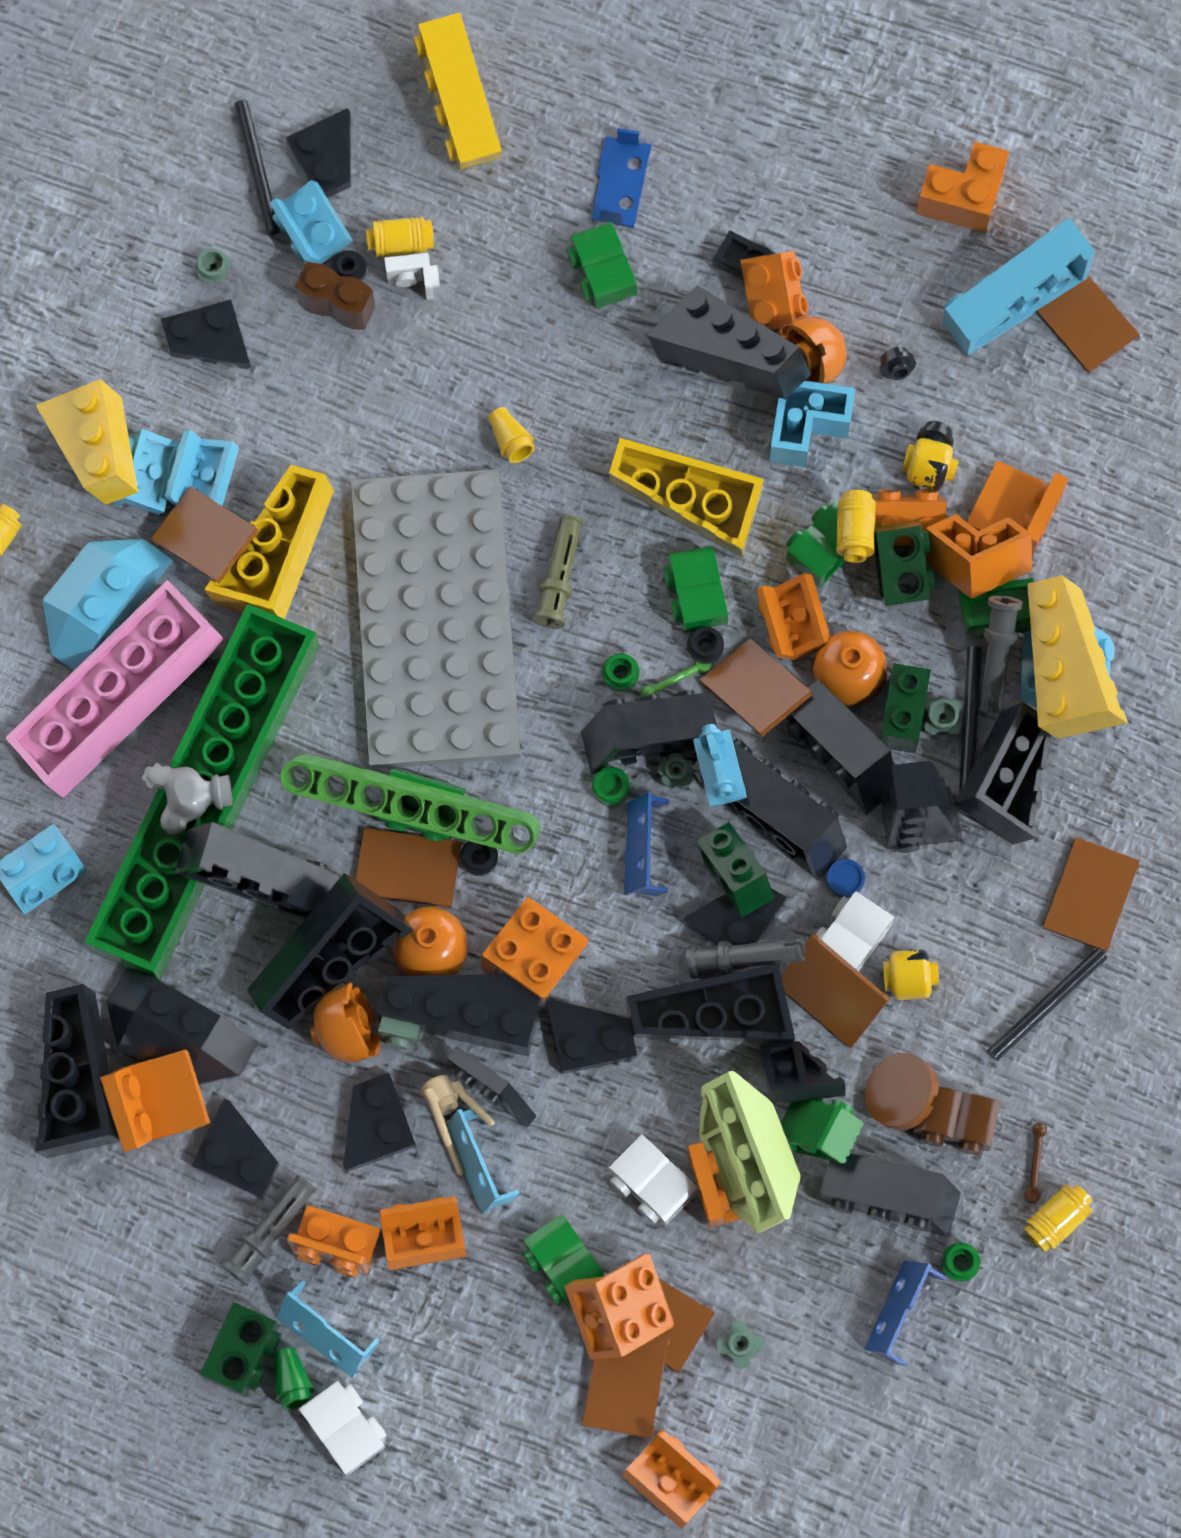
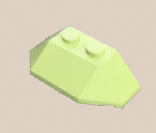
[699,1071,801,1233]

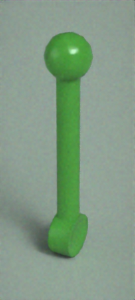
[640,662,711,697]

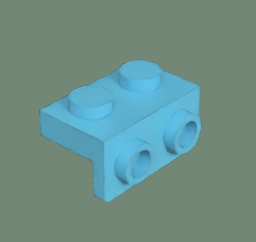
[165,430,239,506]
[0,824,87,914]

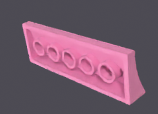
[5,580,226,798]

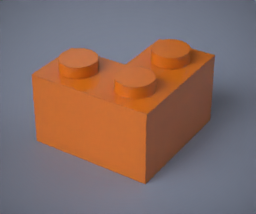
[916,141,1010,233]
[926,514,1032,599]

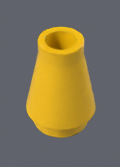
[488,407,535,463]

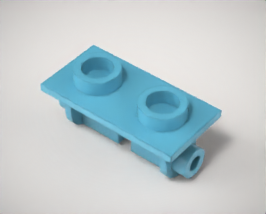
[693,724,747,808]

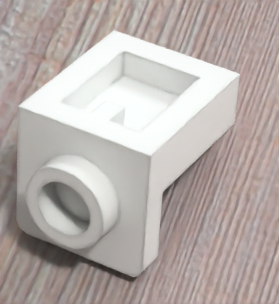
[385,253,440,300]

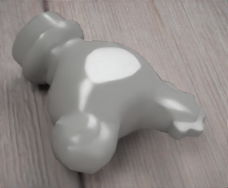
[142,763,233,835]

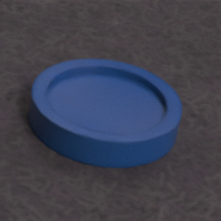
[827,859,865,898]

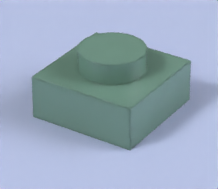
[379,1016,422,1050]

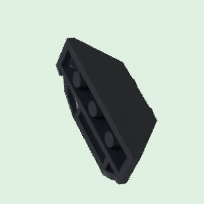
[106,968,259,1085]

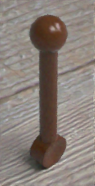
[1024,1122,1047,1203]

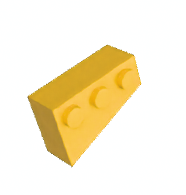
[35,379,138,505]

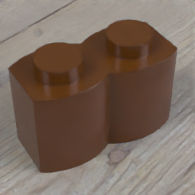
[295,263,375,330]
[913,1086,1001,1155]

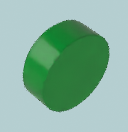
[592,766,630,806]

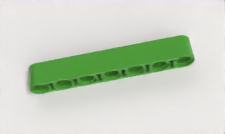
[280,754,541,854]

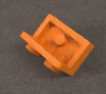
[740,250,808,330]
[872,489,947,546]
[757,573,831,661]
[379,1196,467,1270]
[622,1430,721,1529]

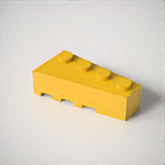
[413,12,502,170]
[609,438,764,558]
[204,465,334,619]
[1027,575,1128,739]

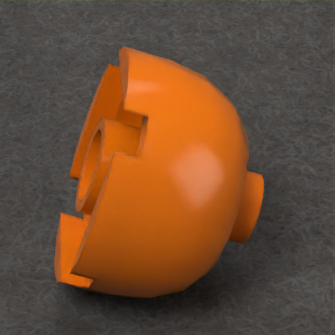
[777,316,847,384]
[812,630,888,708]
[392,906,469,976]
[310,983,381,1063]

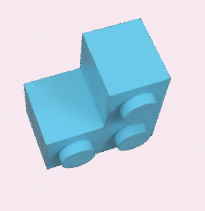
[769,381,856,467]

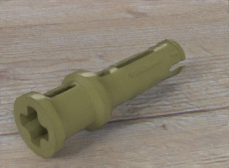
[532,514,583,629]

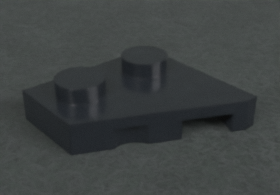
[286,108,351,198]
[161,299,251,369]
[683,888,787,946]
[546,999,637,1075]
[760,1041,845,1103]
[447,1046,537,1128]
[343,1073,416,1173]
[191,1098,280,1200]

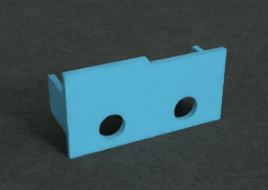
[447,1106,520,1215]
[276,1280,379,1378]

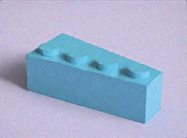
[942,217,1095,356]

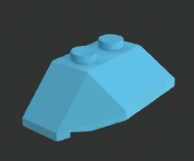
[43,539,173,671]

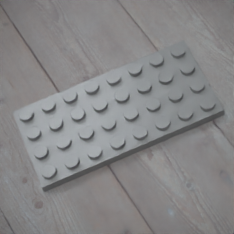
[351,469,521,769]

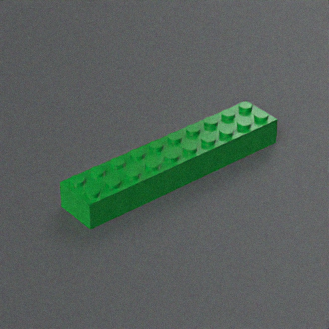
[84,604,319,981]

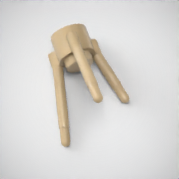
[420,1075,495,1176]

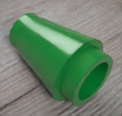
[273,1347,314,1410]

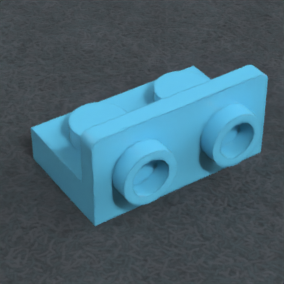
[270,180,353,264]
[112,429,179,515]

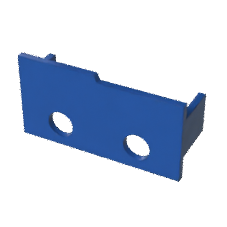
[591,128,652,228]
[624,792,669,896]
[864,1260,946,1366]

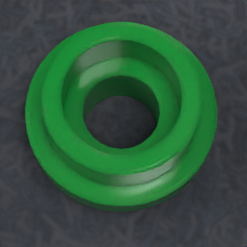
[602,653,639,691]
[941,1242,980,1282]

